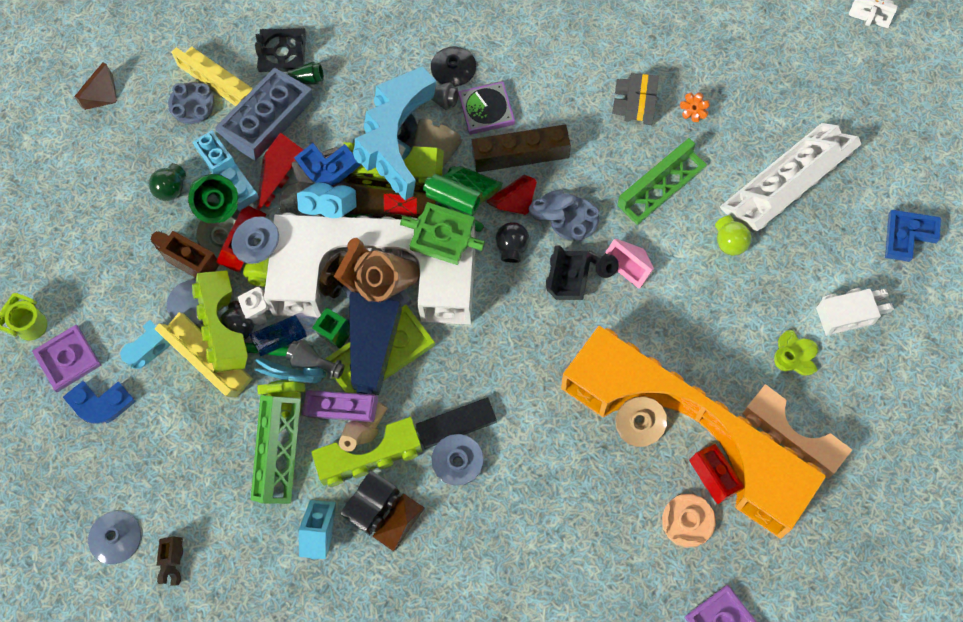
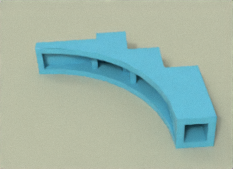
[353,66,436,200]

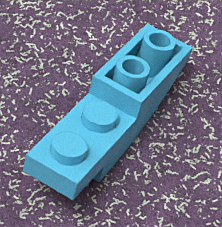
[192,130,260,211]

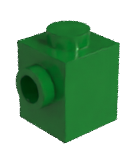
[312,307,350,349]

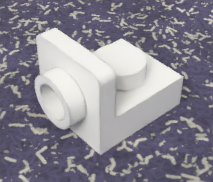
[238,287,268,325]

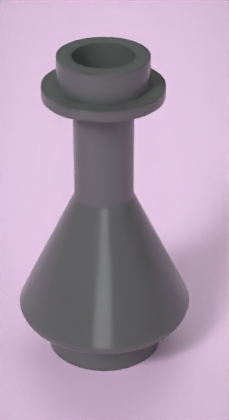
[431,82,459,110]
[286,339,345,379]

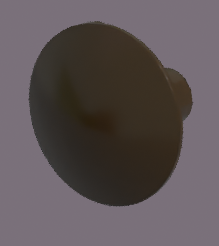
[319,250,347,299]

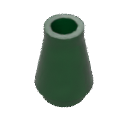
[288,61,324,85]

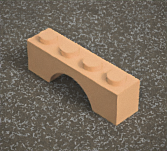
[743,384,852,479]

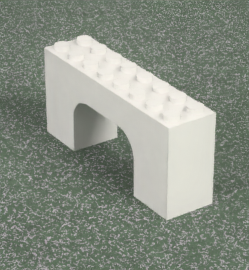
[264,213,476,325]

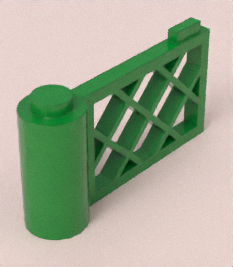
[423,166,503,216]

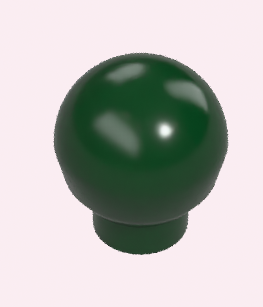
[149,163,186,201]

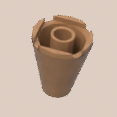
[354,250,420,302]

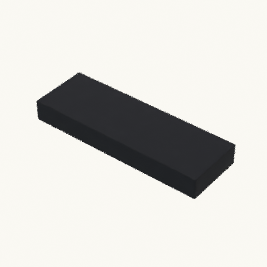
[416,397,497,449]

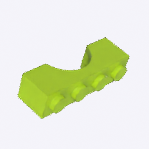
[343,142,444,183]
[192,270,248,373]
[311,417,422,487]

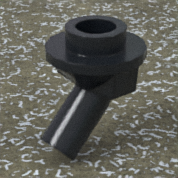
[589,250,619,278]

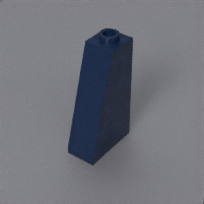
[349,292,402,395]

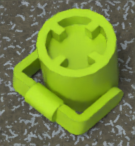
[0,293,47,341]
[257,380,306,419]

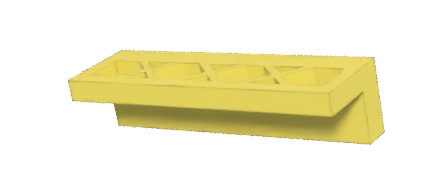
[172,46,253,106]
[155,312,253,398]

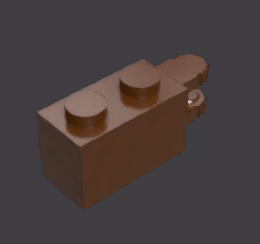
[150,231,220,278]

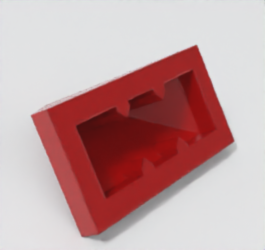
[486,174,537,215]

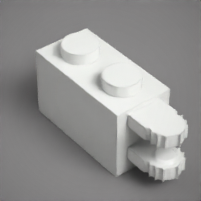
[816,288,894,336]

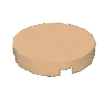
[662,494,716,548]

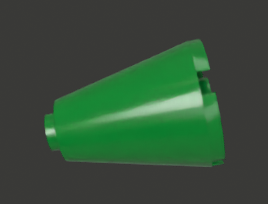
[188,174,238,223]

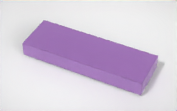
[302,390,378,422]

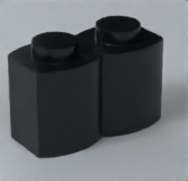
[340,470,400,536]

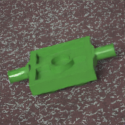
[400,202,485,265]

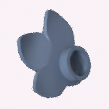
[529,190,577,220]

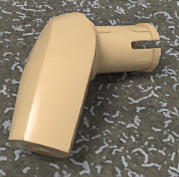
[339,402,388,451]

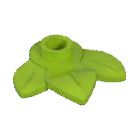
[774,330,818,376]

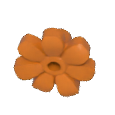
[680,92,710,122]

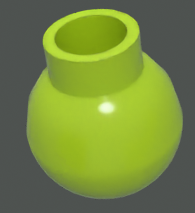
[715,215,752,256]

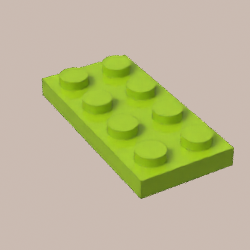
[325,305,435,394]

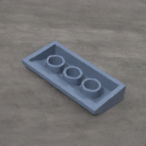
[215,68,313,161]

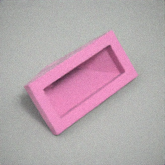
[605,239,654,289]

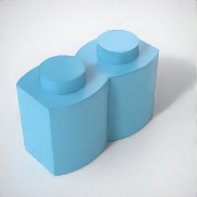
[297,183,356,218]

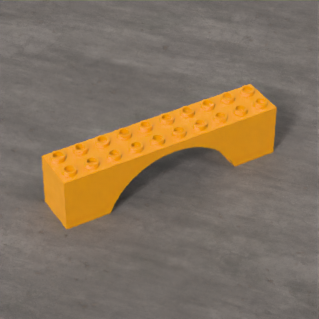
[561,326,826,539]

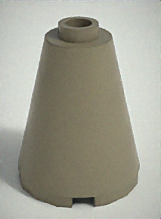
[413,118,463,184]

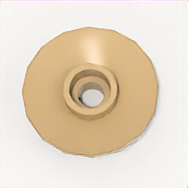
[615,396,667,447]

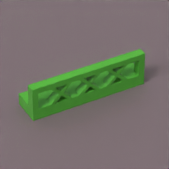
[617,138,707,225]
[250,395,301,504]

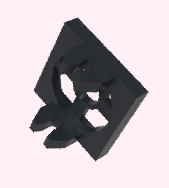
[255,28,306,72]

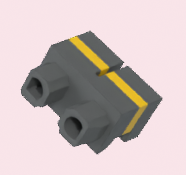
[612,73,659,126]

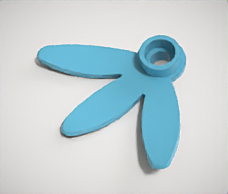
[255,358,326,383]

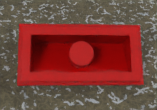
[689,443,745,504]

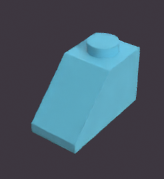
[299,500,336,559]

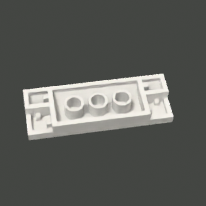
[720,123,861,231]

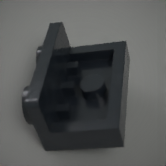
[546,245,591,300]

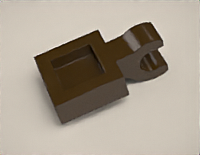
[156,536,183,586]

